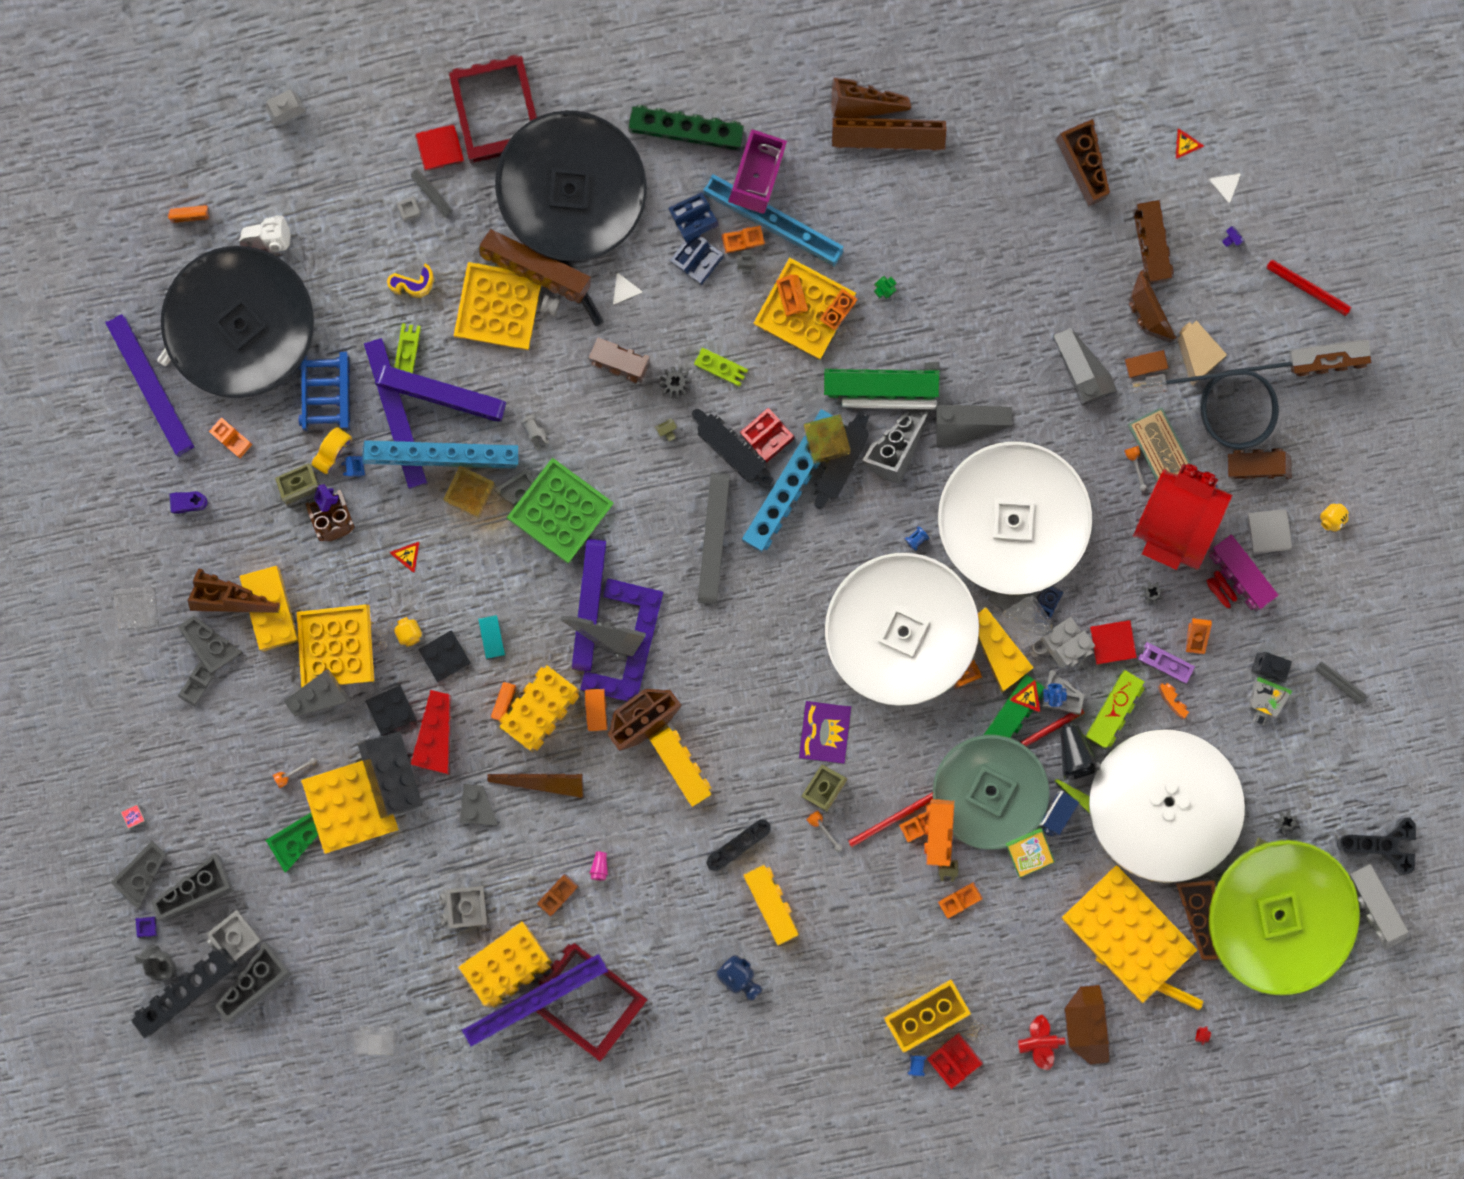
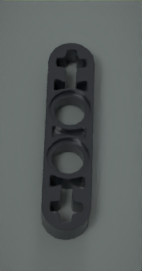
[707,819,771,871]

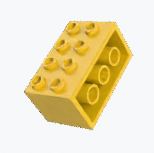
[499,665,579,753]
[458,922,553,1008]

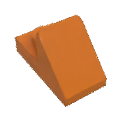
[1186,618,1212,654]

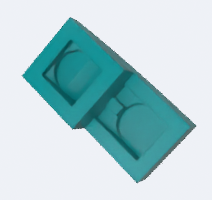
[478,615,505,659]

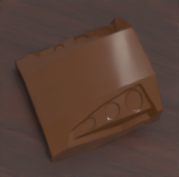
[305,490,355,541]

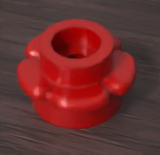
[1195,1026,1211,1045]

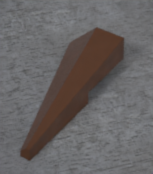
[187,568,280,613]
[487,774,584,799]

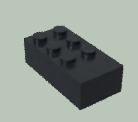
[358,732,423,819]

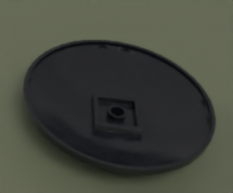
[495,110,647,262]
[161,246,314,398]

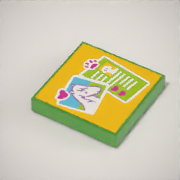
[1005,828,1055,878]

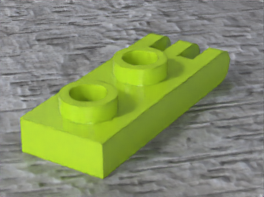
[394,323,421,373]
[694,347,748,387]

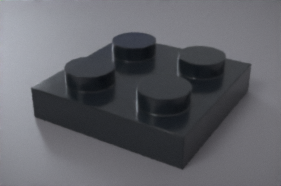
[418,630,471,683]
[365,685,417,736]

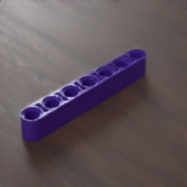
[375,365,507,422]
[572,539,606,672]

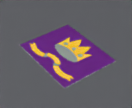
[799,701,851,764]

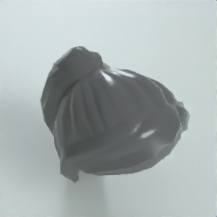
[134,945,176,981]

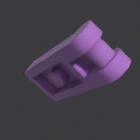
[1138,642,1195,684]

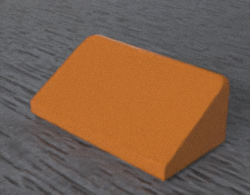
[168,205,209,223]
[776,274,808,317]
[491,682,517,721]

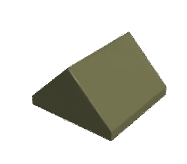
[275,463,319,505]
[801,764,848,812]

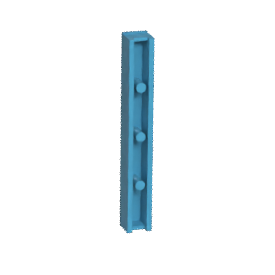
[703,174,844,267]

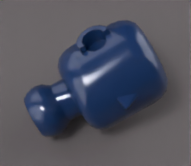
[716,955,762,1001]

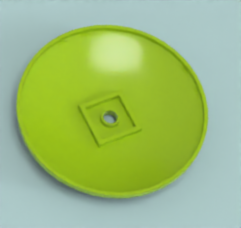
[1209,840,1360,995]

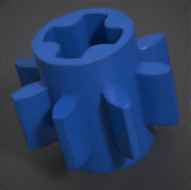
[1044,683,1067,707]

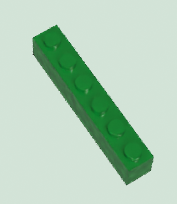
[824,369,939,400]

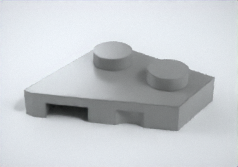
[1042,670,1084,715]

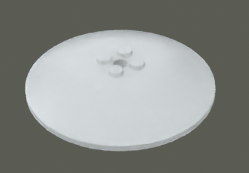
[938,442,1092,595]
[825,553,979,706]
[1089,730,1245,883]

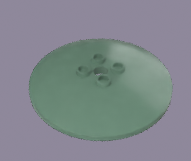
[933,735,1049,850]

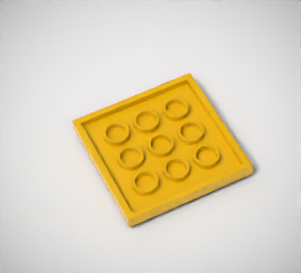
[753,257,856,360]
[453,262,541,351]
[297,604,374,688]
[301,761,399,854]

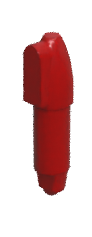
[1214,571,1237,602]
[1206,577,1231,609]

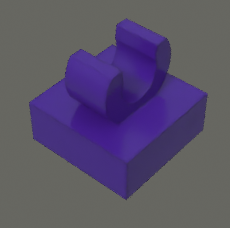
[1222,226,1245,247]
[314,484,339,512]

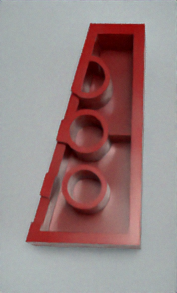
[411,690,451,775]

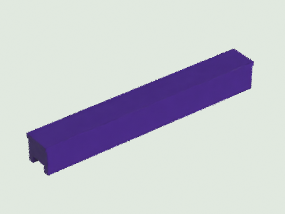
[105,314,195,457]
[363,338,428,489]

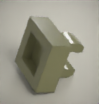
[655,418,677,442]
[938,860,958,882]

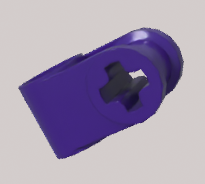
[169,491,208,514]

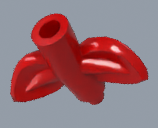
[1018,1015,1066,1070]

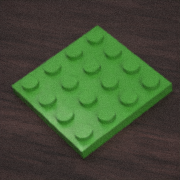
[506,458,614,564]

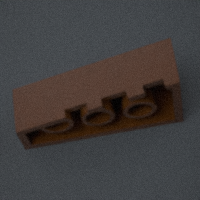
[1176,881,1219,960]

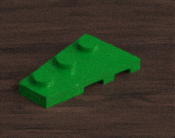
[266,813,318,873]

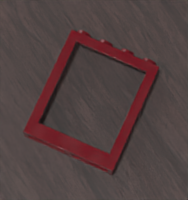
[449,55,537,164]
[535,942,648,1062]

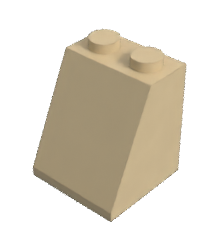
[1177,321,1227,386]

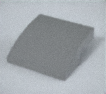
[1247,509,1292,554]

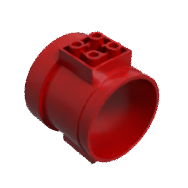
[1132,463,1233,570]

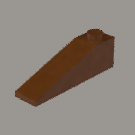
[831,77,912,118]

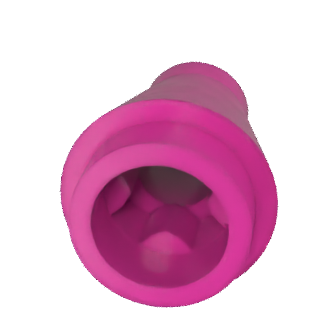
[589,852,608,881]

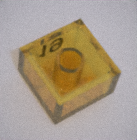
[803,414,851,464]
[443,466,496,519]

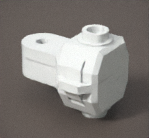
[240,215,290,253]

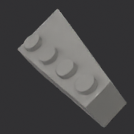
[1349,864,1408,950]

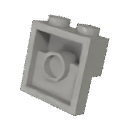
[1040,617,1095,669]
[439,886,487,929]
[206,910,262,961]

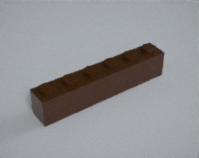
[832,118,947,151]
[479,229,591,304]

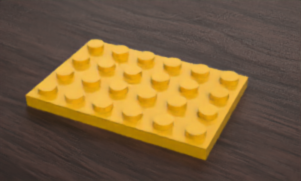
[1061,865,1197,1004]

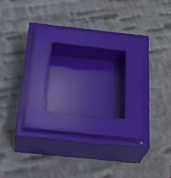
[135,916,157,938]

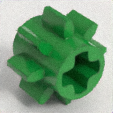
[874,276,897,299]

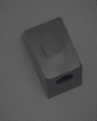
[1251,652,1292,683]

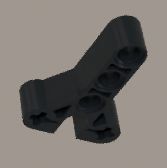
[1337,818,1416,875]

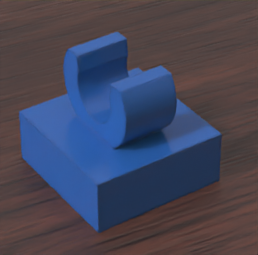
[341,456,365,477]

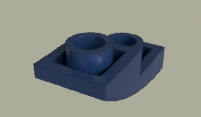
[1029,586,1064,628]

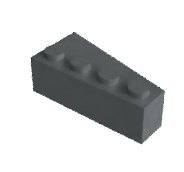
[151,853,234,923]
[215,942,293,1024]

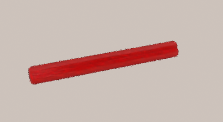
[1266,260,1351,316]

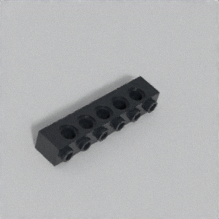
[130,947,239,1039]

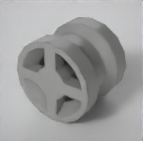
[540,294,561,317]

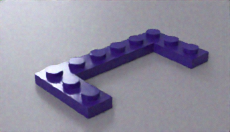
[580,578,664,702]

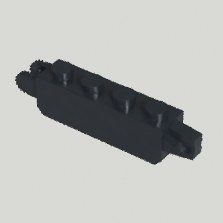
[692,408,774,488]
[814,411,869,510]

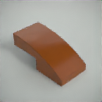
[1125,350,1169,378]
[537,874,579,917]

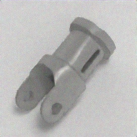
[520,414,549,450]

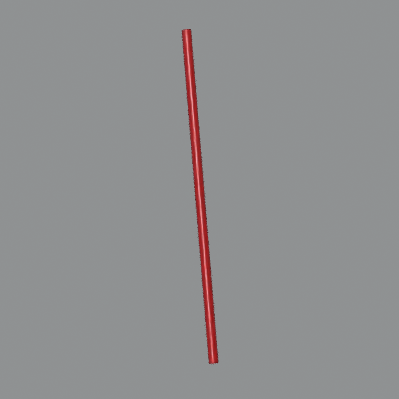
[848,709,1085,848]

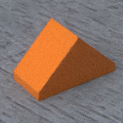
[953,660,982,689]

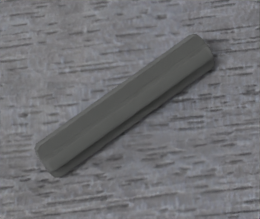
[411,169,452,217]
[1315,662,1366,703]

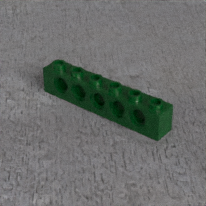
[628,105,744,152]

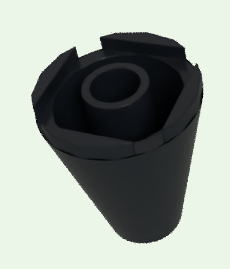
[1060,724,1101,779]

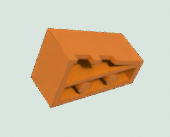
[924,799,955,866]

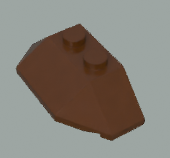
[1128,270,1176,343]
[608,689,682,751]
[1064,985,1109,1064]

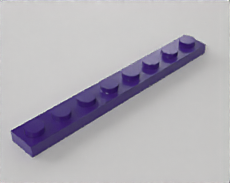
[462,954,608,1047]

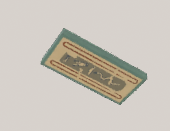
[1127,407,1191,482]

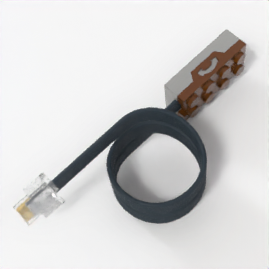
[1132,340,1372,449]

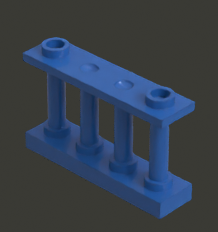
[298,352,350,431]

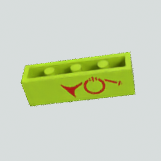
[1085,670,1145,749]

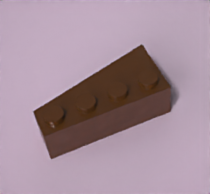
[1055,119,1110,207]
[1133,200,1174,285]

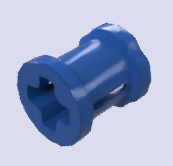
[904,526,930,551]
[908,1055,927,1076]

